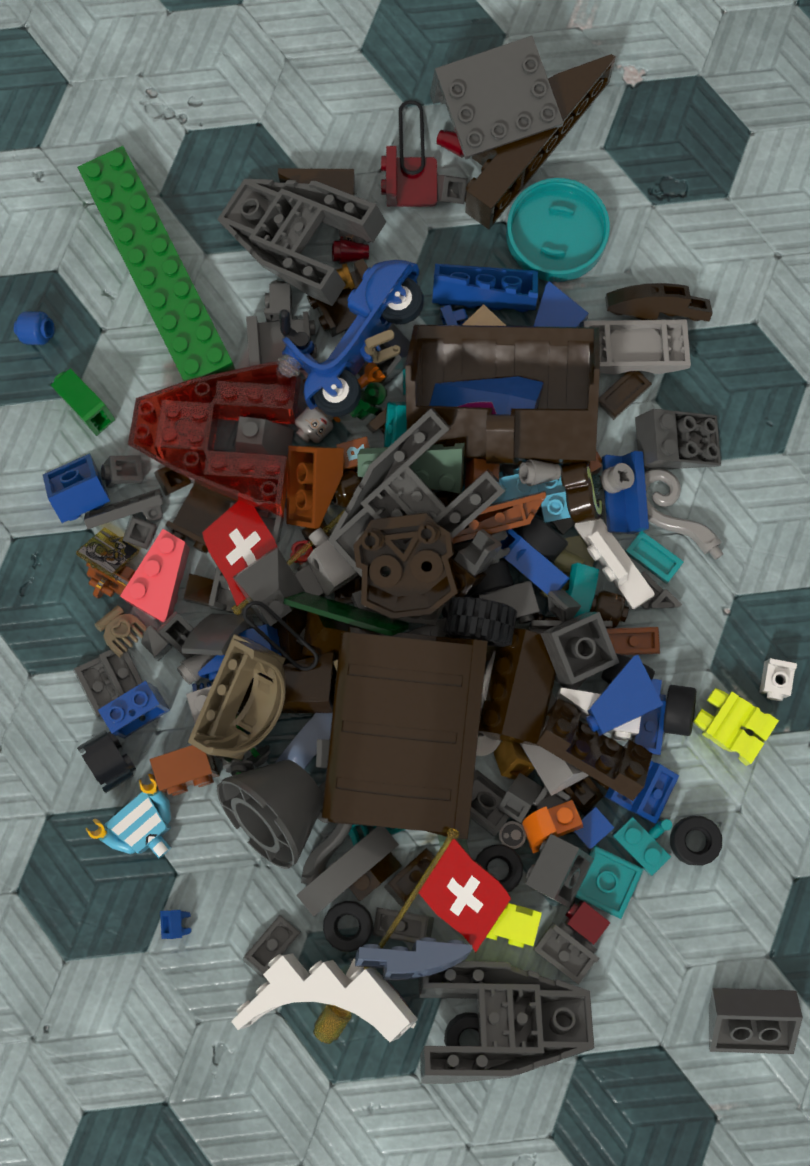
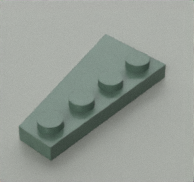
[357,443,465,493]

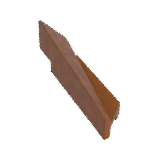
[453,491,546,544]

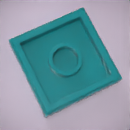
[576,845,644,919]

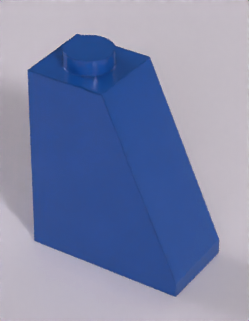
[534,281,589,327]
[586,655,663,736]

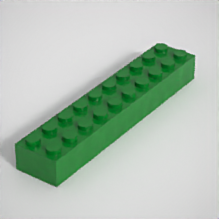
[77,146,236,393]

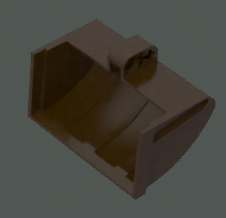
[405,325,600,466]
[321,627,488,839]

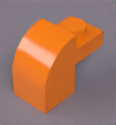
[522,800,583,853]

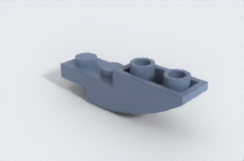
[355,937,472,980]

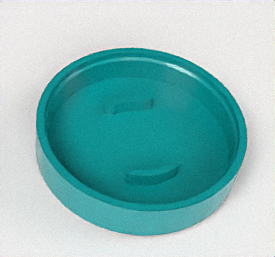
[506,178,610,282]

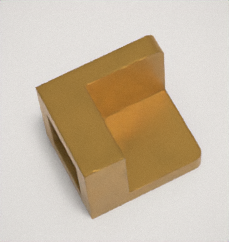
[494,741,535,780]

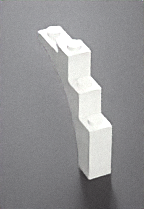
[231,953,418,1042]

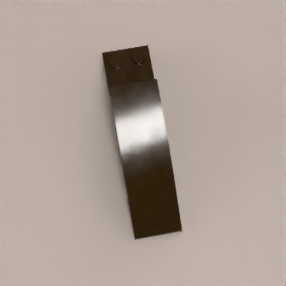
[465,54,616,230]

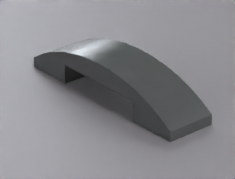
[296,826,399,917]

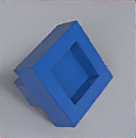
[440,305,468,325]
[160,910,192,939]

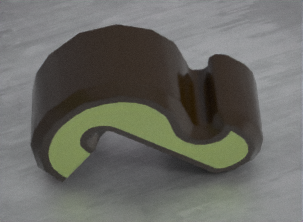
[561,462,603,523]

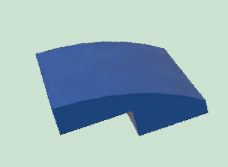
[605,761,679,824]

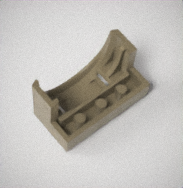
[188,634,286,760]

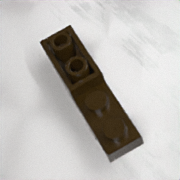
[605,283,713,322]

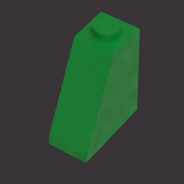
[51,368,116,436]

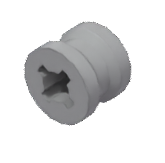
[601,463,634,494]

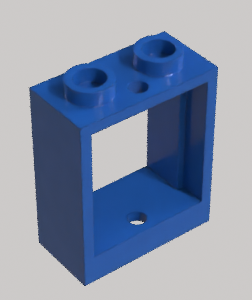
[98,681,170,739]

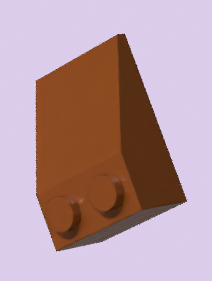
[286,446,345,529]

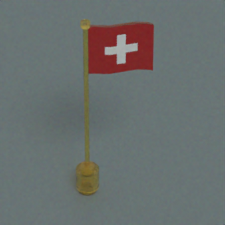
[202,491,347,616]
[313,828,511,1044]

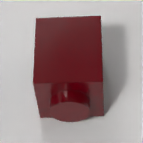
[565,901,610,945]

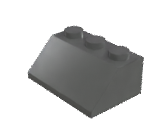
[709,988,803,1054]

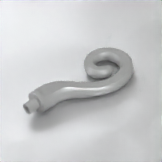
[645,468,724,560]

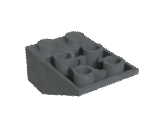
[635,409,721,469]

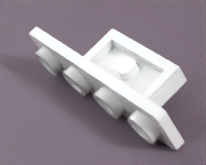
[575,517,655,609]

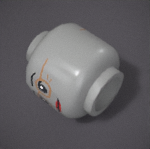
[295,406,334,443]

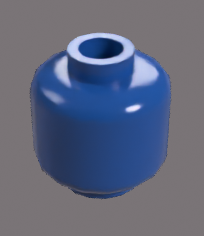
[14,311,55,345]

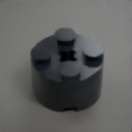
[77,730,136,793]

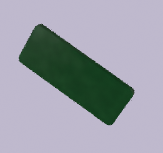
[283,592,409,636]

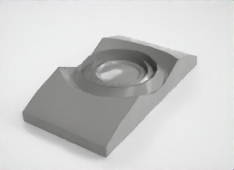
[583,319,691,375]

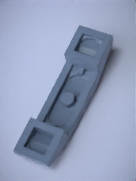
[275,713,332,770]

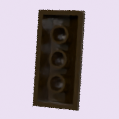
[479,628,556,746]

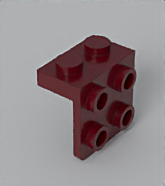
[381,146,437,207]

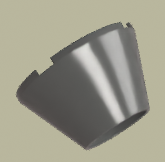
[217,760,323,869]

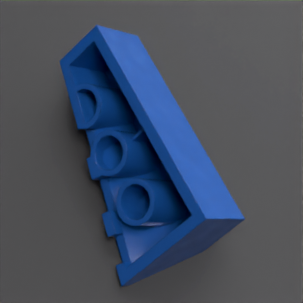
[432,264,538,312]

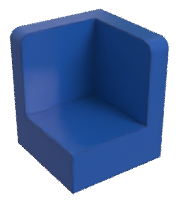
[572,807,614,849]

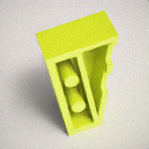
[486,903,542,948]

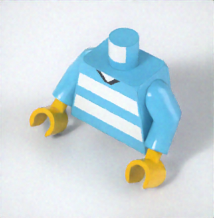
[86,774,172,859]

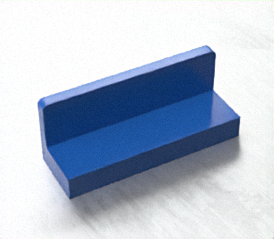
[602,451,649,534]

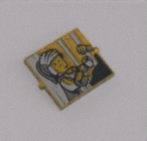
[76,527,139,578]

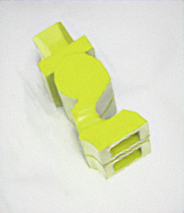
[693,688,779,766]

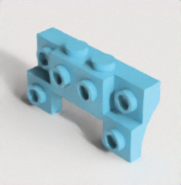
[461,466,571,523]

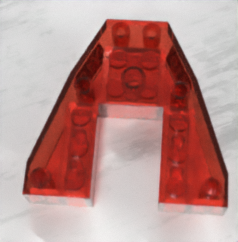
[128,362,301,518]

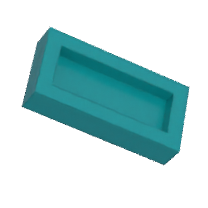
[625,531,684,584]

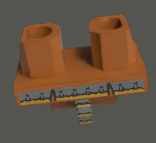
[86,553,135,599]

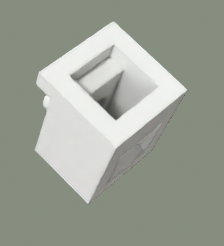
[759,658,797,701]

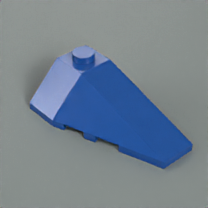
[429,377,544,415]

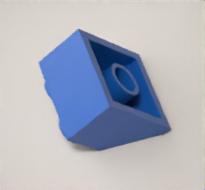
[43,453,110,523]

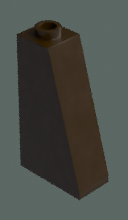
[238,652,337,714]

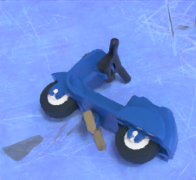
[276,260,424,417]

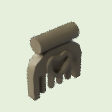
[94,605,147,658]

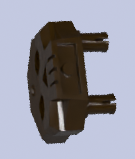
[353,513,459,619]

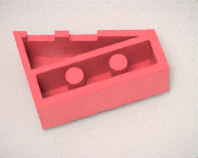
[120,529,190,623]

